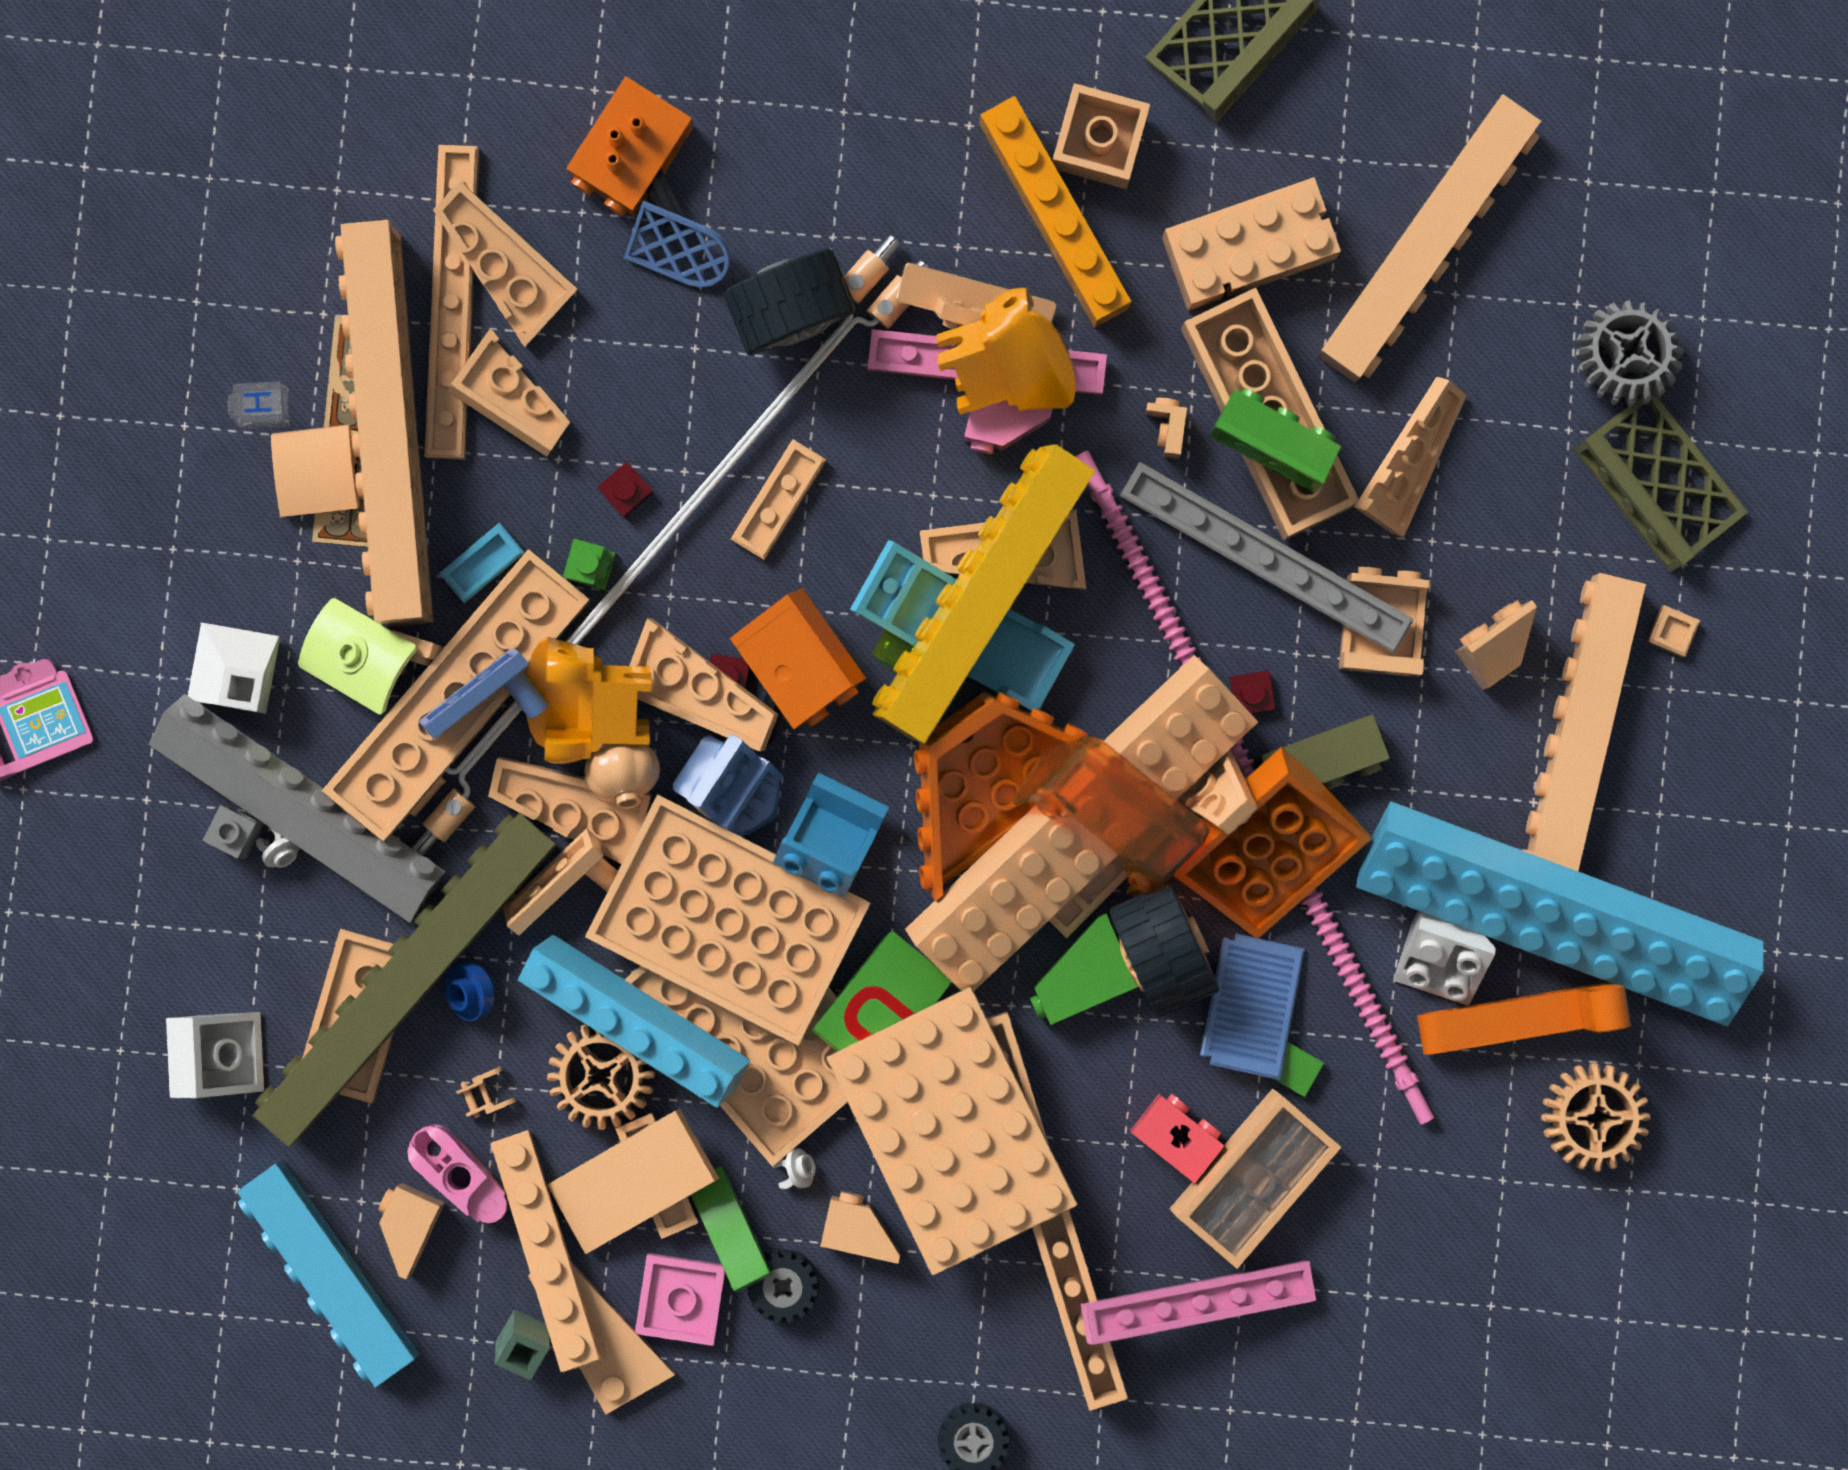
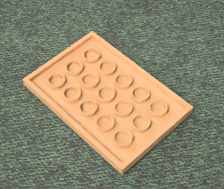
[585,795,871,1046]
[624,966,847,1167]
[826,986,1077,1276]

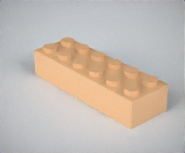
[1181,288,1359,541]

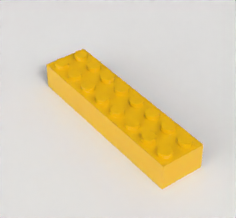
[872,444,1096,744]

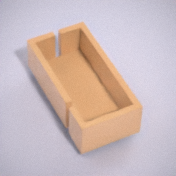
[1162,177,1341,311]

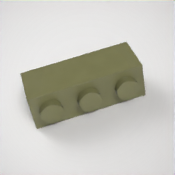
[1258,714,1390,790]

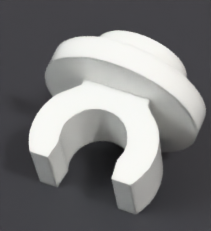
[256,828,300,868]
[773,1148,816,1189]

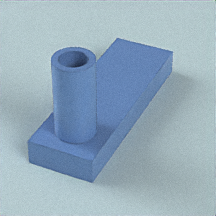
[418,647,548,739]

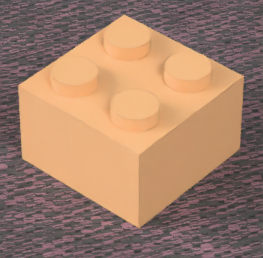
[1052,83,1150,189]

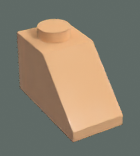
[378,1183,445,1279]
[820,1191,900,1264]

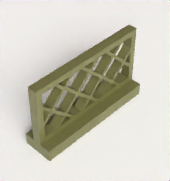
[1145,0,1320,123]
[1573,394,1748,573]

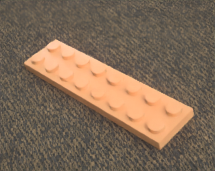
[322,549,590,842]

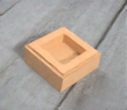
[1646,605,1700,657]

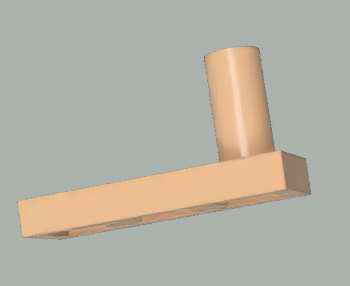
[503,828,618,936]

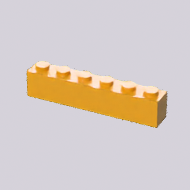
[980,96,1131,328]

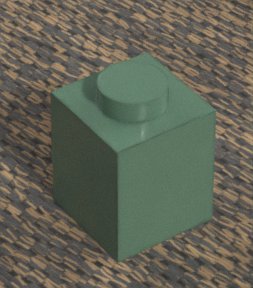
[495,1309,550,1380]

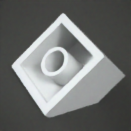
[166,1012,264,1098]

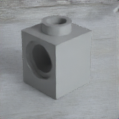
[202,805,265,859]

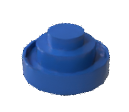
[444,961,494,1021]

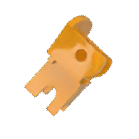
[936,288,1076,415]
[526,637,652,764]

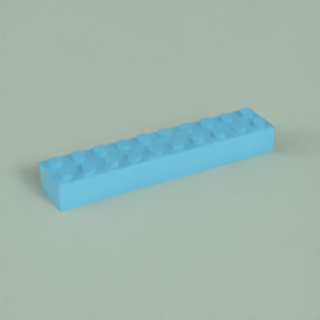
[1356,801,1763,1027]

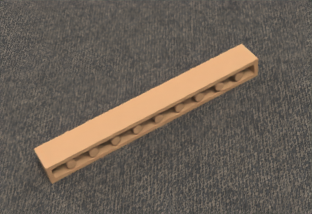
[987,1011,1128,1411]

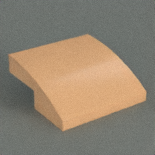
[271,425,360,517]

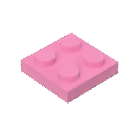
[635,1253,725,1346]

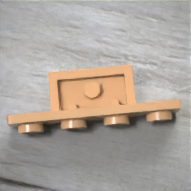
[896,263,1056,329]

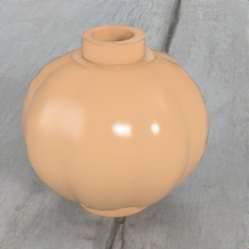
[584,744,660,809]

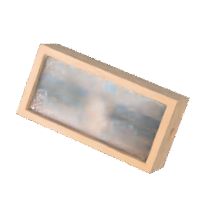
[1169,1088,1341,1269]

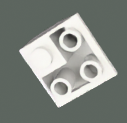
[188,622,280,714]
[1394,911,1496,1006]

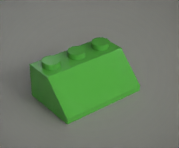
[1209,388,1341,493]

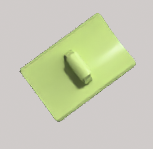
[298,598,417,714]

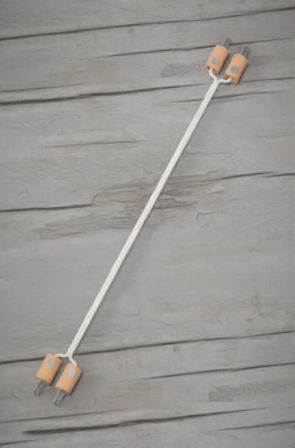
[410,236,929,856]

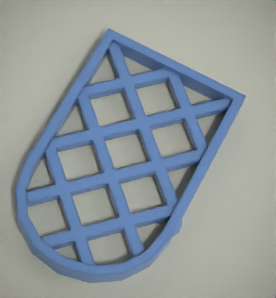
[624,201,731,288]

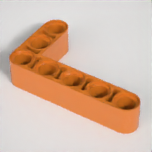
[1417,983,1631,1055]

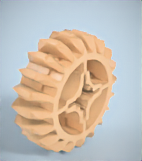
[547,1024,655,1130]
[1541,1063,1650,1171]

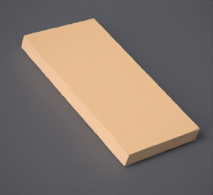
[302,929,394,1104]
[547,1108,719,1254]

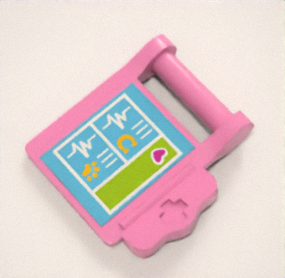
[0,659,94,781]

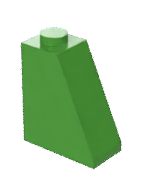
[1030,913,1138,1025]

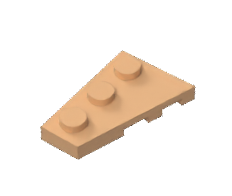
[1177,749,1258,835]

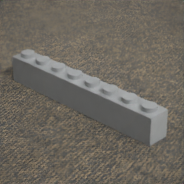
[148,694,446,923]

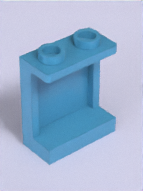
[773,772,889,898]

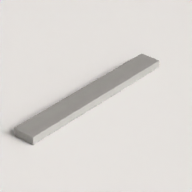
[1120,462,1414,653]

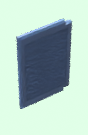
[1200,934,1305,1080]

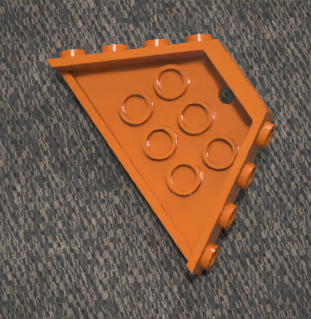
[914,691,1104,901]

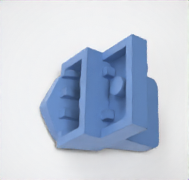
[673,734,784,837]

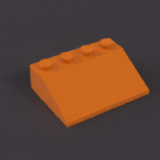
[1168,747,1371,938]

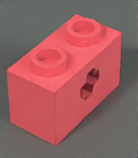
[1130,1093,1224,1183]

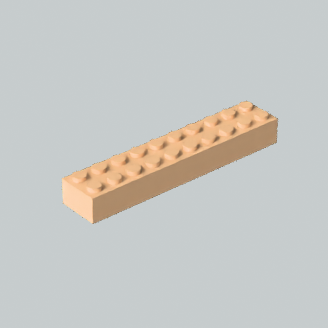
[335,220,434,627]
[905,655,1258,991]

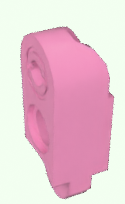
[407,1124,509,1223]

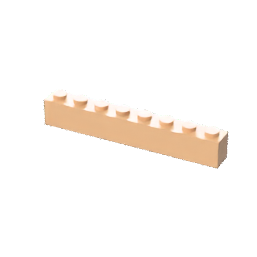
[1317,94,1541,383]
[1522,573,1646,871]

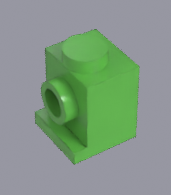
[563,539,616,591]

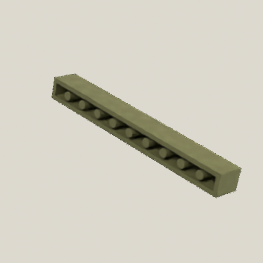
[252,813,558,1147]

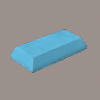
[439,523,525,604]

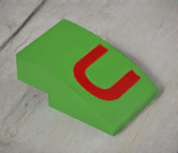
[811,930,952,1052]

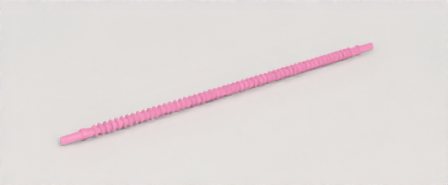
[1076,450,1434,1125]

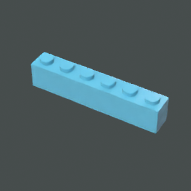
[518,935,751,1108]
[237,1160,420,1387]

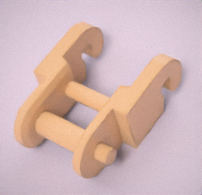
[456,1066,516,1119]

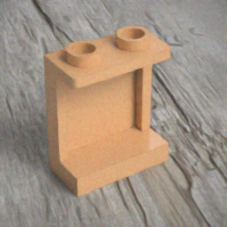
[1339,567,1431,677]

